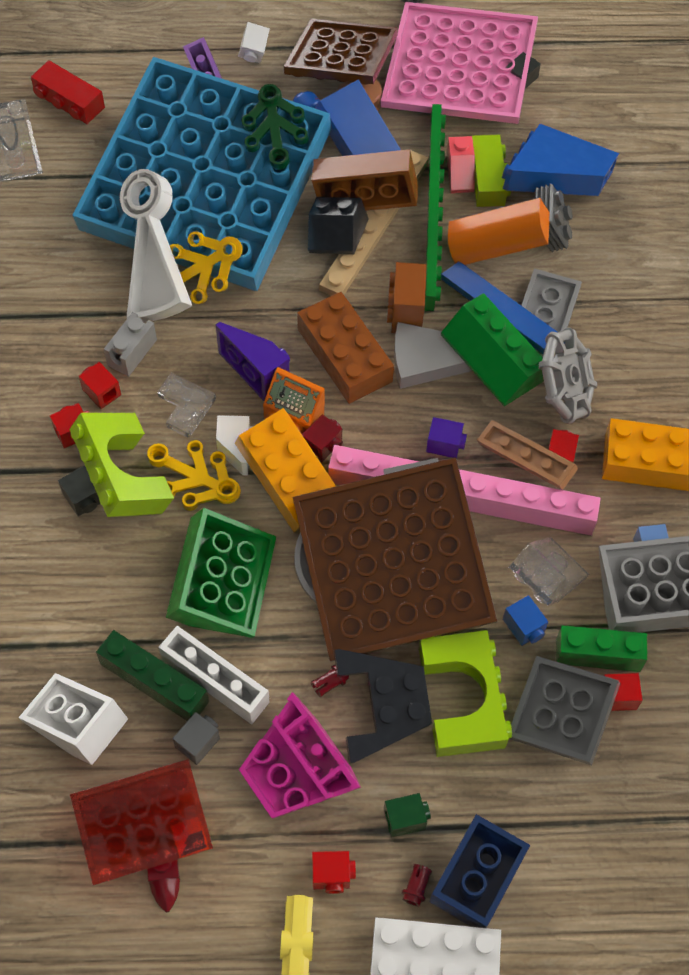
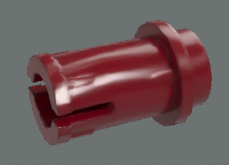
[311,665,349,698]
[402,864,432,907]

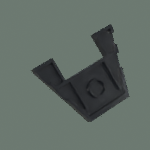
[334,649,432,764]

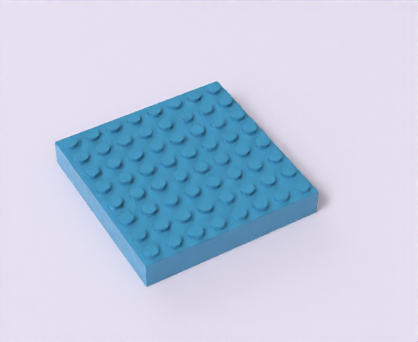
[72,57,331,291]

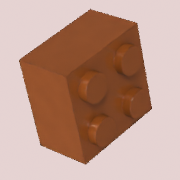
[387,262,427,333]

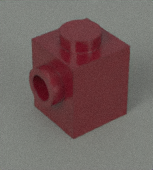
[302,414,343,463]

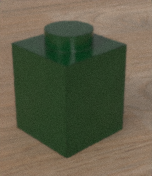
[384,793,431,838]

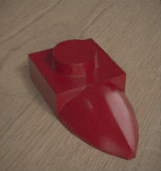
[146,846,180,913]

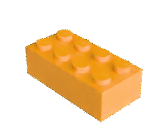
[235,408,336,532]
[602,418,689,491]

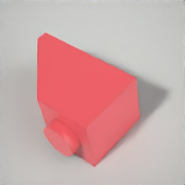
[446,136,475,193]

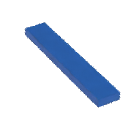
[441,261,565,355]

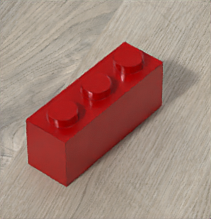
[31,60,105,124]

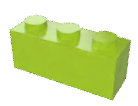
[472,135,511,207]

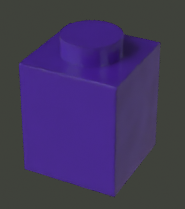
[426,417,467,459]

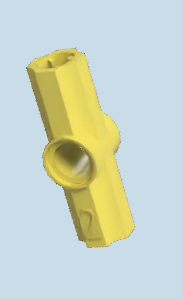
[280,895,313,975]

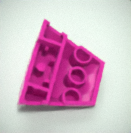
[239,692,361,819]

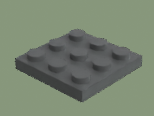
[509,656,620,766]

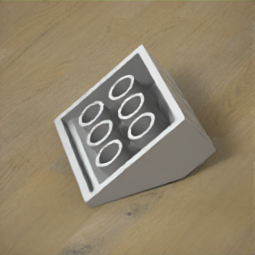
[598,536,689,632]

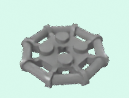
[539,327,597,424]

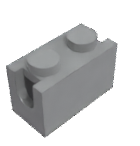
[104,312,157,377]

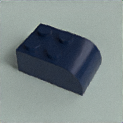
[429,814,530,928]

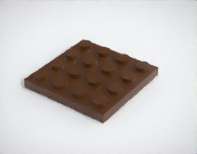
[284,19,398,85]

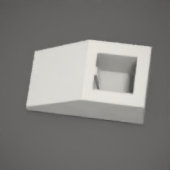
[216,416,253,475]

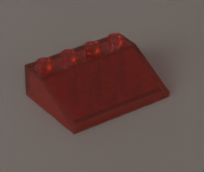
[70,759,213,886]

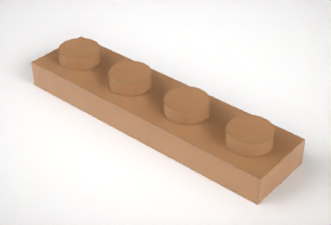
[477,420,578,490]

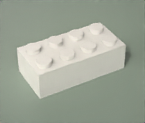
[370,917,501,975]

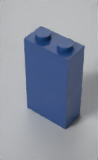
[315,79,401,156]

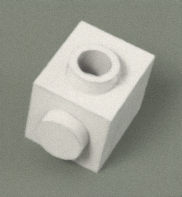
[238,22,270,63]

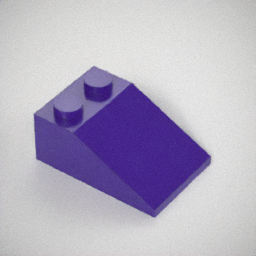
[215,322,290,401]

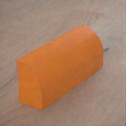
[448,198,550,265]

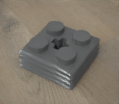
[535,183,573,252]

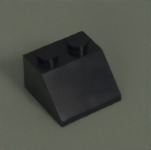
[308,197,369,255]

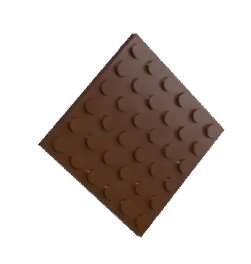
[293,457,497,662]

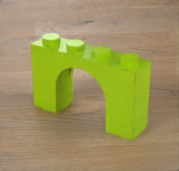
[69,413,174,517]
[418,630,512,757]

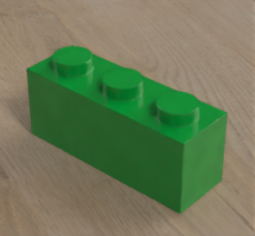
[556,625,647,672]

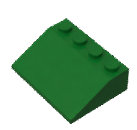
[166,508,277,638]

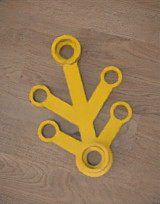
[170,231,242,304]
[147,440,241,511]

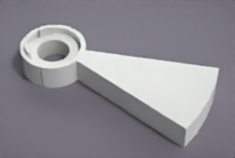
[120,169,192,322]

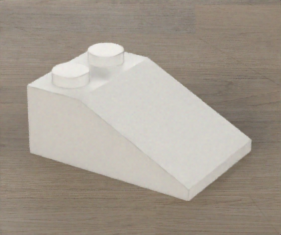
[19,673,128,765]

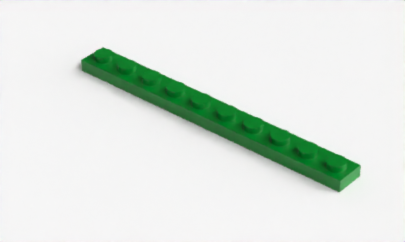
[424,104,446,311]

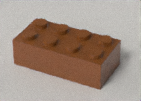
[311,149,418,211]
[297,291,394,404]

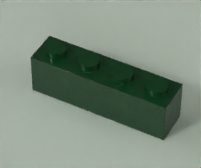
[96,630,209,721]

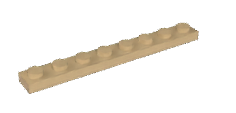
[319,149,429,296]

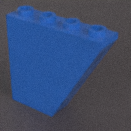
[502,124,619,196]

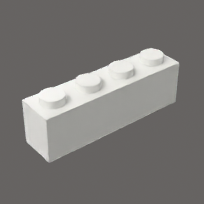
[159,626,269,724]

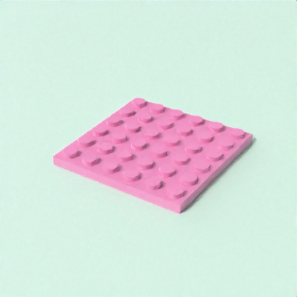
[381,2,538,124]

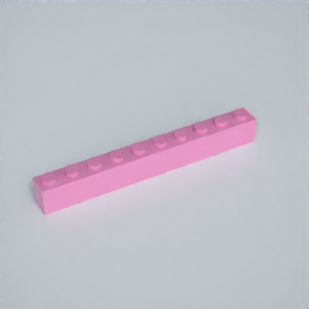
[328,445,601,536]

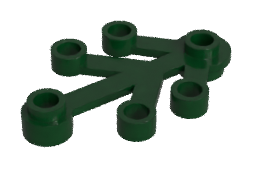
[241,84,308,170]

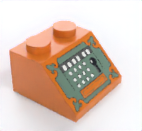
[263,367,325,434]

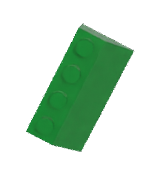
[441,293,544,407]

